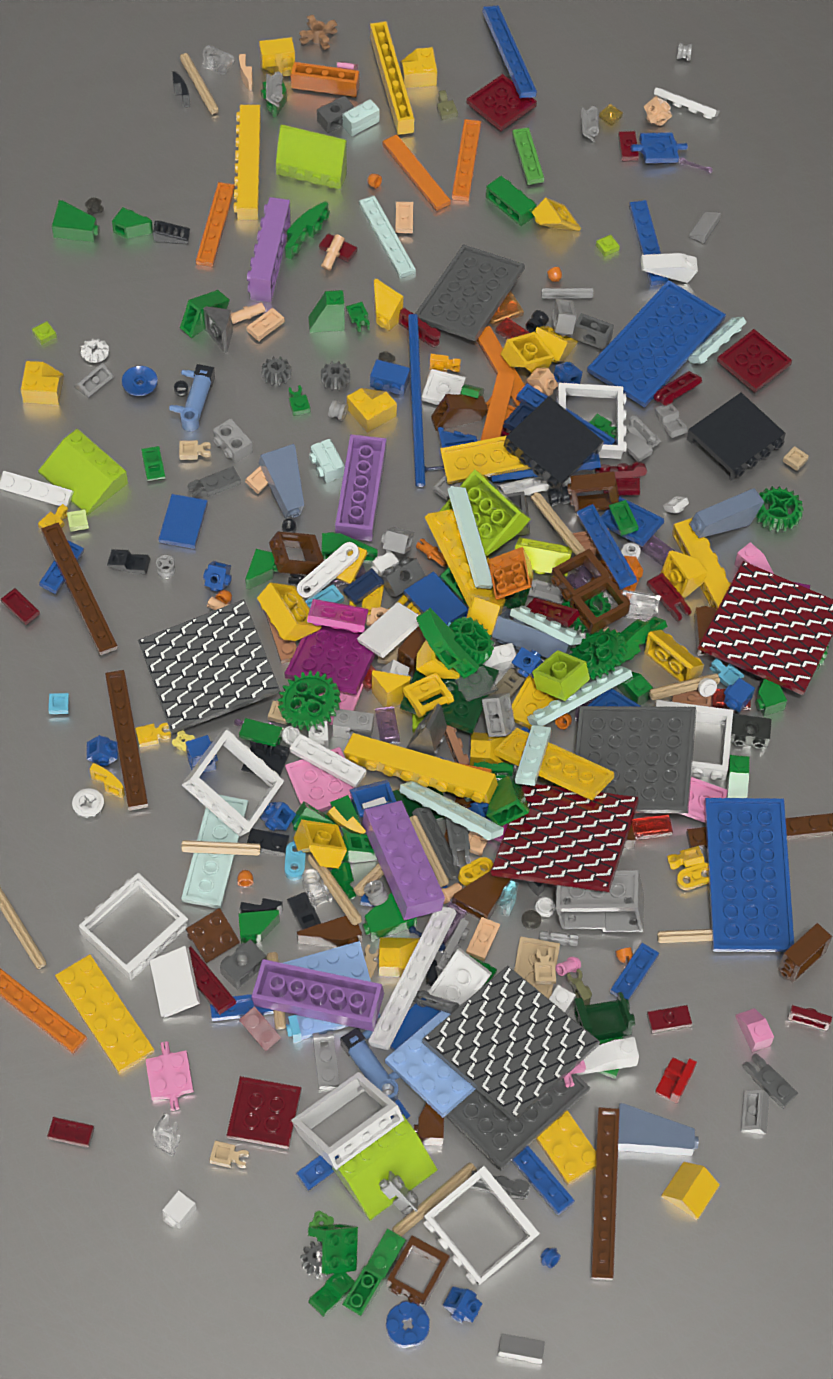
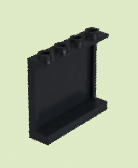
[687,392,786,481]
[504,396,604,492]

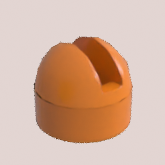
[367,174,382,188]
[547,267,562,282]
[215,590,232,604]
[555,713,572,729]
[237,870,254,887]
[615,947,633,963]

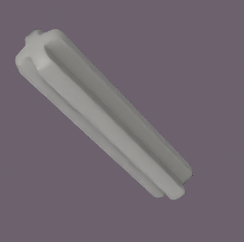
[542,288,593,299]

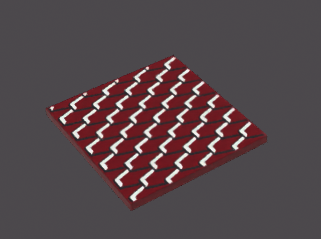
[698,561,833,695]
[491,784,639,892]

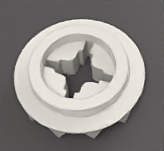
[81,338,109,363]
[72,788,104,818]

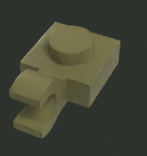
[437,90,458,120]
[567,969,592,1005]

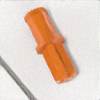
[416,538,448,567]

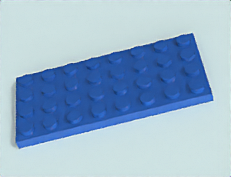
[587,280,726,408]
[704,798,794,952]

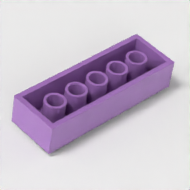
[247,197,291,303]
[335,434,386,541]
[362,801,445,920]
[251,959,384,1031]

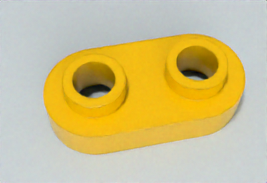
[458,857,494,886]
[676,863,709,890]

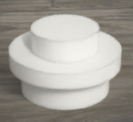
[698,678,717,697]
[282,726,300,745]
[535,897,555,917]

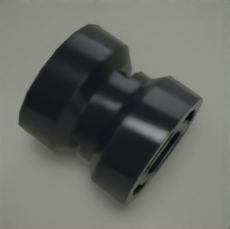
[525,310,549,334]
[548,486,570,506]

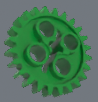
[569,628,628,680]
[278,671,341,731]

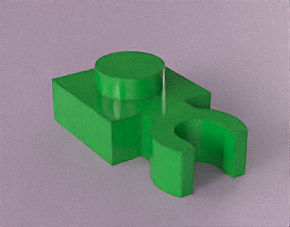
[346,302,370,332]
[289,385,311,416]
[589,414,617,439]

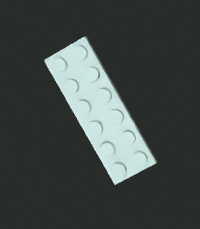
[181,795,249,909]

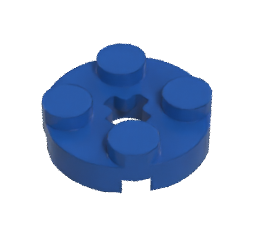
[386,1301,430,1348]

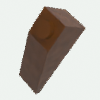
[297,916,362,948]
[414,1103,444,1146]

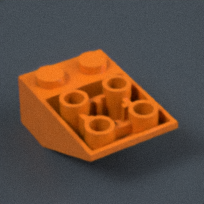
[488,547,533,600]

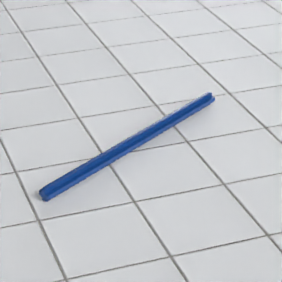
[408,314,425,487]

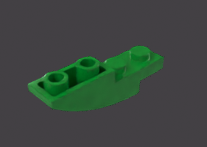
[285,202,330,260]
[416,608,480,679]
[614,616,668,667]
[342,1229,407,1316]

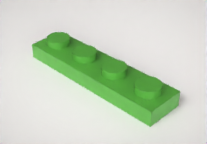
[512,128,544,185]

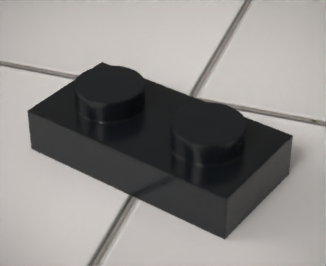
[247,828,290,856]

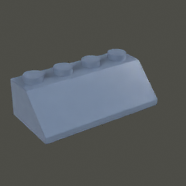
[492,609,573,658]

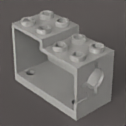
[556,870,644,932]

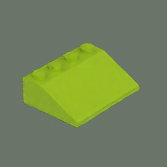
[276,124,347,189]
[38,429,128,516]
[440,469,531,557]
[332,1115,438,1221]

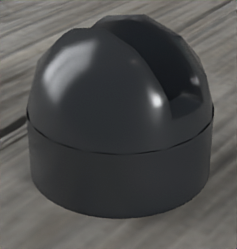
[174,381,189,396]
[282,518,296,533]

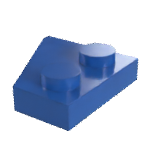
[438,427,477,448]

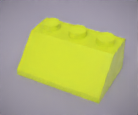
[515,537,573,576]

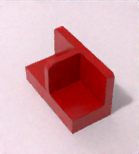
[655,1057,697,1104]

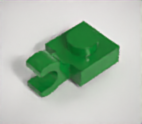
[330,862,356,900]

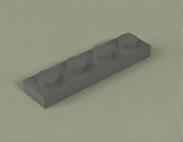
[412,807,460,880]

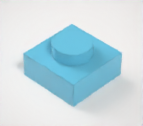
[48,693,69,714]
[285,1015,302,1043]

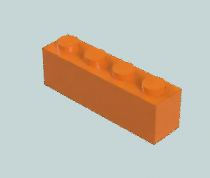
[291,62,359,97]

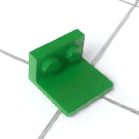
[308,1224,358,1275]

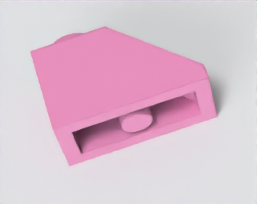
[735,542,774,574]
[735,1008,774,1052]

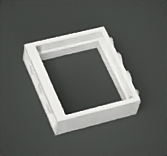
[556,383,627,459]
[655,700,733,780]
[182,729,284,837]
[79,873,189,981]
[291,1072,404,1170]
[424,1166,540,1286]

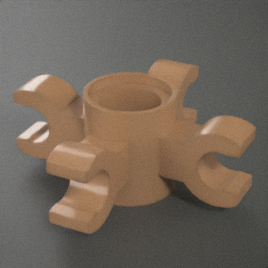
[299,14,337,50]

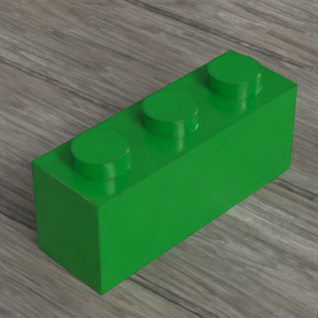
[486,176,537,226]

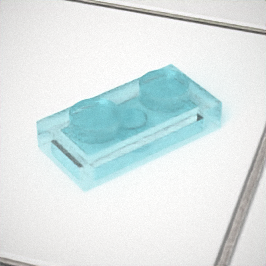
[500,881,518,917]

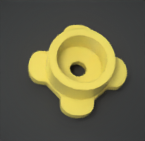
[172,730,195,751]

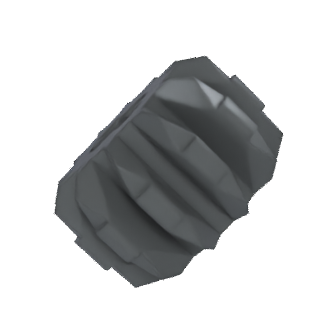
[261,356,292,387]
[321,361,350,391]
[300,1241,328,1279]

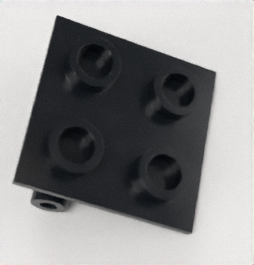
[241,741,290,777]

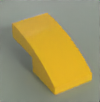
[90,763,125,798]
[327,807,366,834]

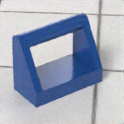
[349,779,396,818]

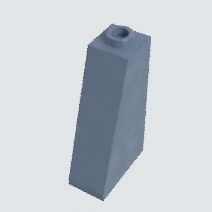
[259,444,304,519]
[689,488,764,538]
[618,1103,699,1156]

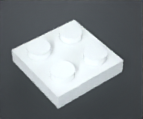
[421,369,466,405]

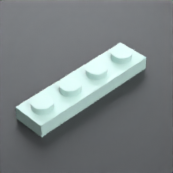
[688,317,747,364]
[510,606,583,645]
[515,725,551,786]

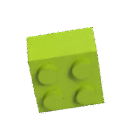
[532,650,590,701]

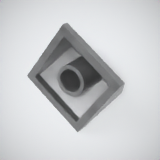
[203,306,233,353]

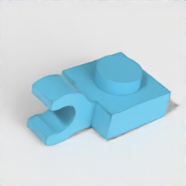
[709,658,744,687]

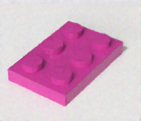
[307,599,368,633]

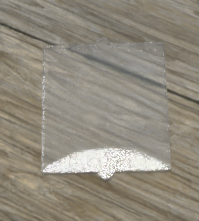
[454,666,498,701]

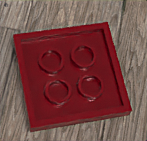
[466,74,537,131]
[717,329,792,393]
[226,1076,302,1149]

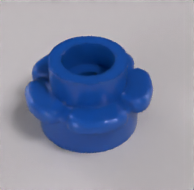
[541,1248,561,1268]

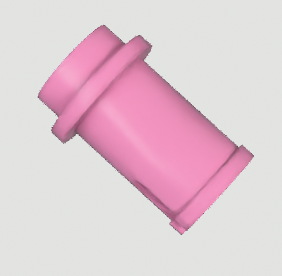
[556,956,581,976]

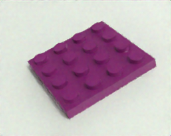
[284,625,376,695]

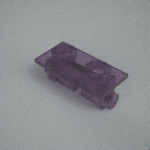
[566,564,592,589]

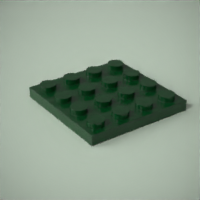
[400,664,499,734]

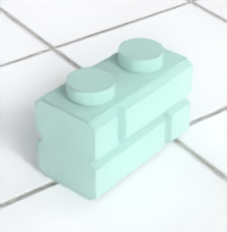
[342,99,379,136]
[309,439,345,483]

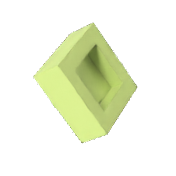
[67,510,89,532]

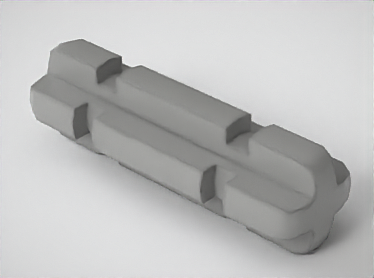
[539,931,579,946]

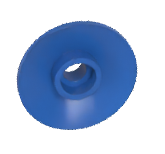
[122,366,158,396]

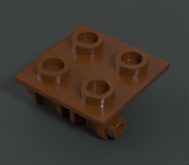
[185,908,240,963]

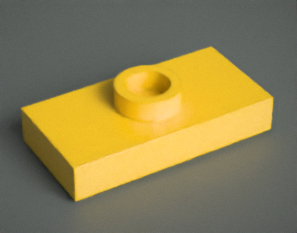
[336,547,368,584]

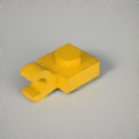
[38,504,68,529]

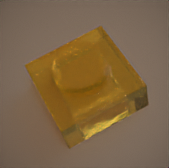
[599,104,623,126]

